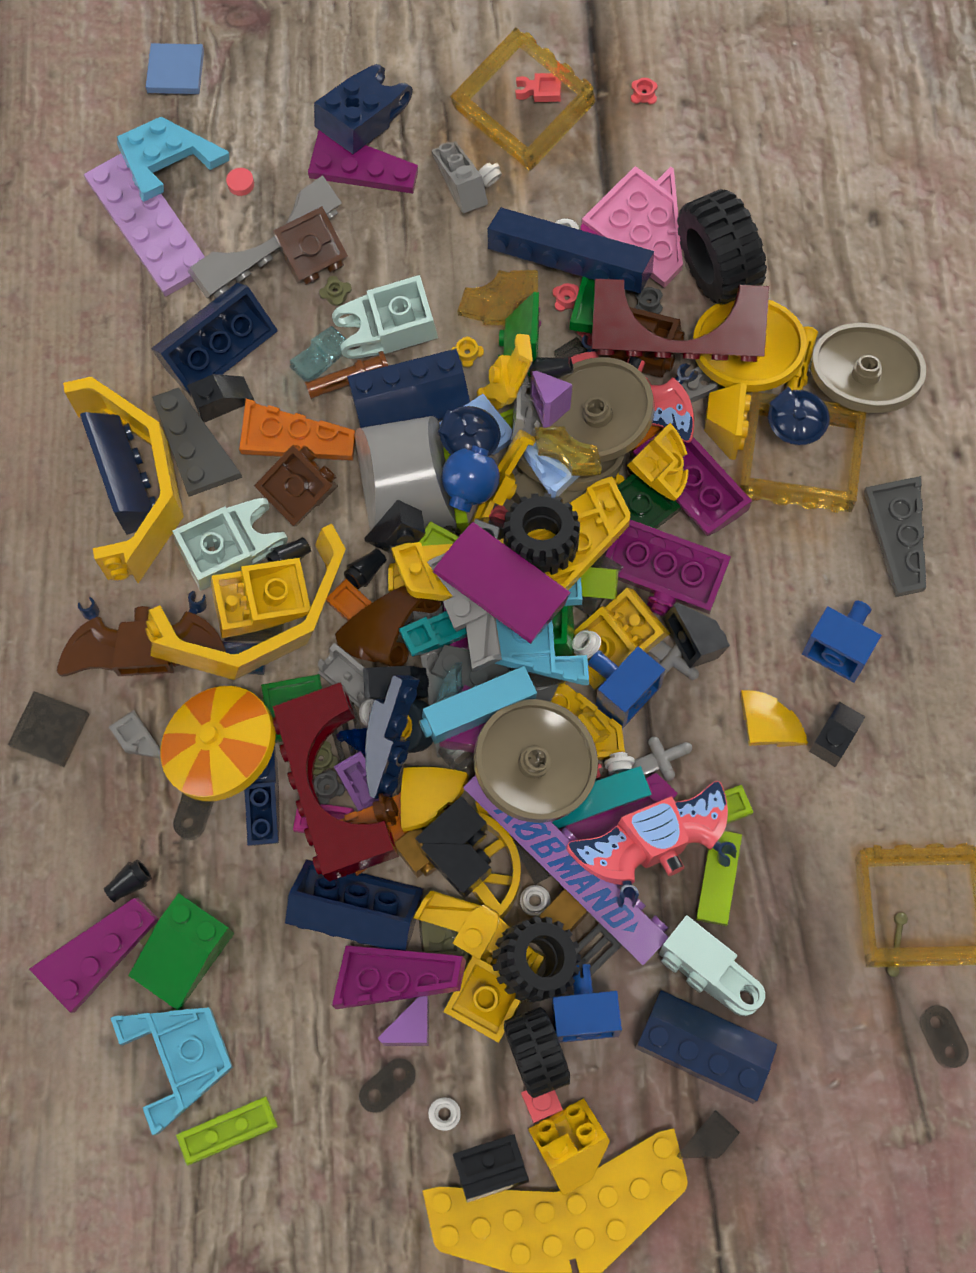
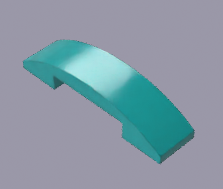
[399,611,467,657]
[552,766,652,830]

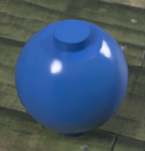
[441,445,500,513]

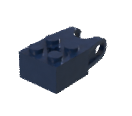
[314,64,413,154]

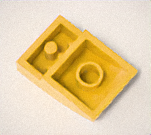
[211,558,311,638]
[574,588,670,690]
[443,947,545,1043]

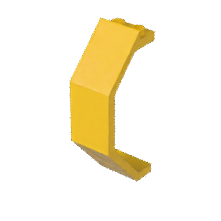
[64,376,184,583]
[145,524,346,680]

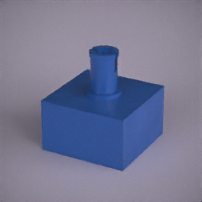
[802,600,882,683]
[588,646,666,729]
[552,964,622,1043]

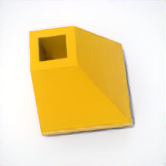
[704,383,751,460]
[528,1098,610,1196]

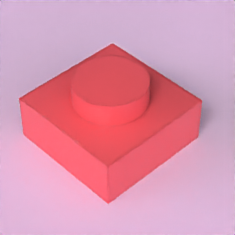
[521,1090,563,1123]

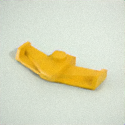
[477,334,533,411]
[468,429,536,526]
[413,890,538,968]

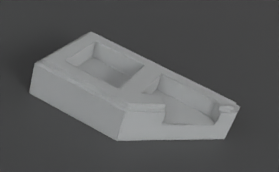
[109,710,160,758]

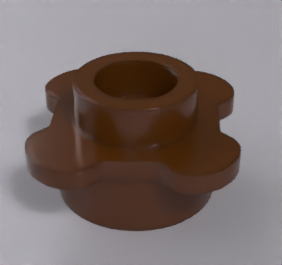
[373,793,398,826]

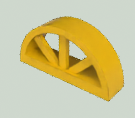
[424,811,521,919]

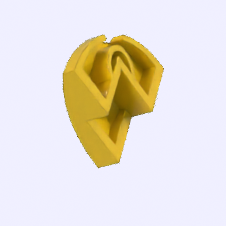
[627,423,689,501]
[740,690,808,747]
[401,767,469,832]

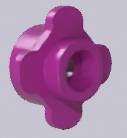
[647,591,676,616]

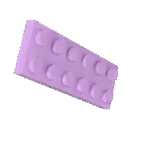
[84,154,205,297]

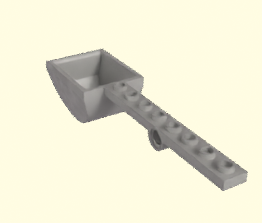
[354,416,467,758]

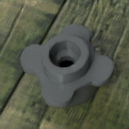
[635,287,663,314]
[313,770,345,805]

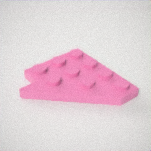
[582,166,683,288]

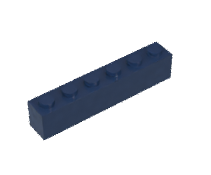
[487,207,654,293]

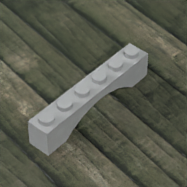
[188,175,342,299]

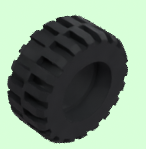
[677,189,767,305]

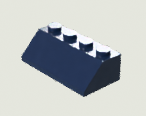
[151,283,278,397]
[347,348,470,428]
[80,412,157,535]
[285,859,424,951]
[635,990,778,1104]

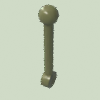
[887,912,908,977]

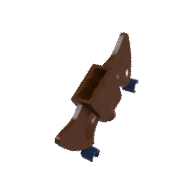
[57,591,227,677]

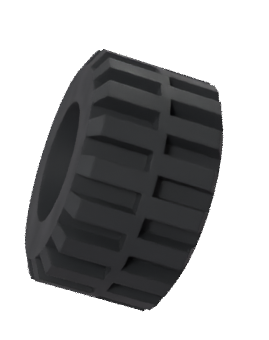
[504,493,580,575]
[492,916,581,1002]
[504,1007,570,1098]

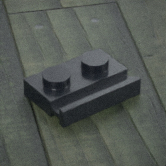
[453,1134,529,1203]

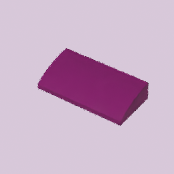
[633,433,752,536]
[601,520,731,615]
[433,522,571,644]

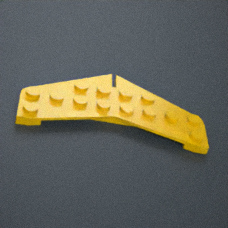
[391,476,630,601]
[423,1128,688,1273]

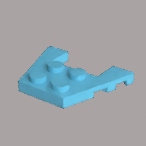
[117,117,229,202]
[495,577,589,685]
[110,1007,233,1136]

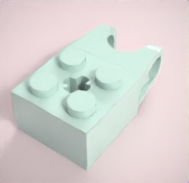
[332,275,438,359]
[172,498,288,591]
[659,915,765,1016]

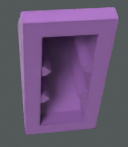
[530,371,572,428]
[334,751,379,811]
[378,996,429,1046]

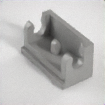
[512,381,542,445]
[318,643,367,709]

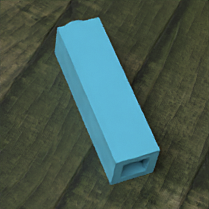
[419,666,537,744]

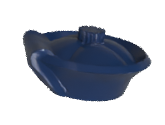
[768,387,830,445]
[437,406,501,457]

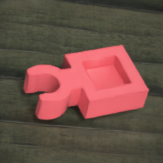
[515,73,562,102]

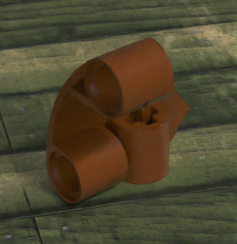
[335,585,443,667]

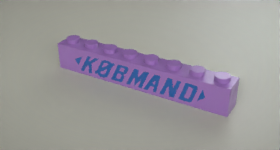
[463,775,669,965]

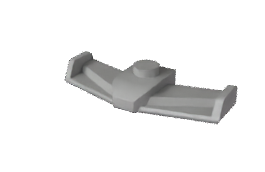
[427,553,502,672]

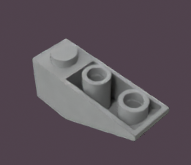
[431,141,488,213]

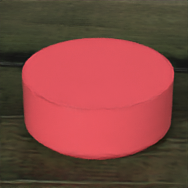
[226,168,254,196]

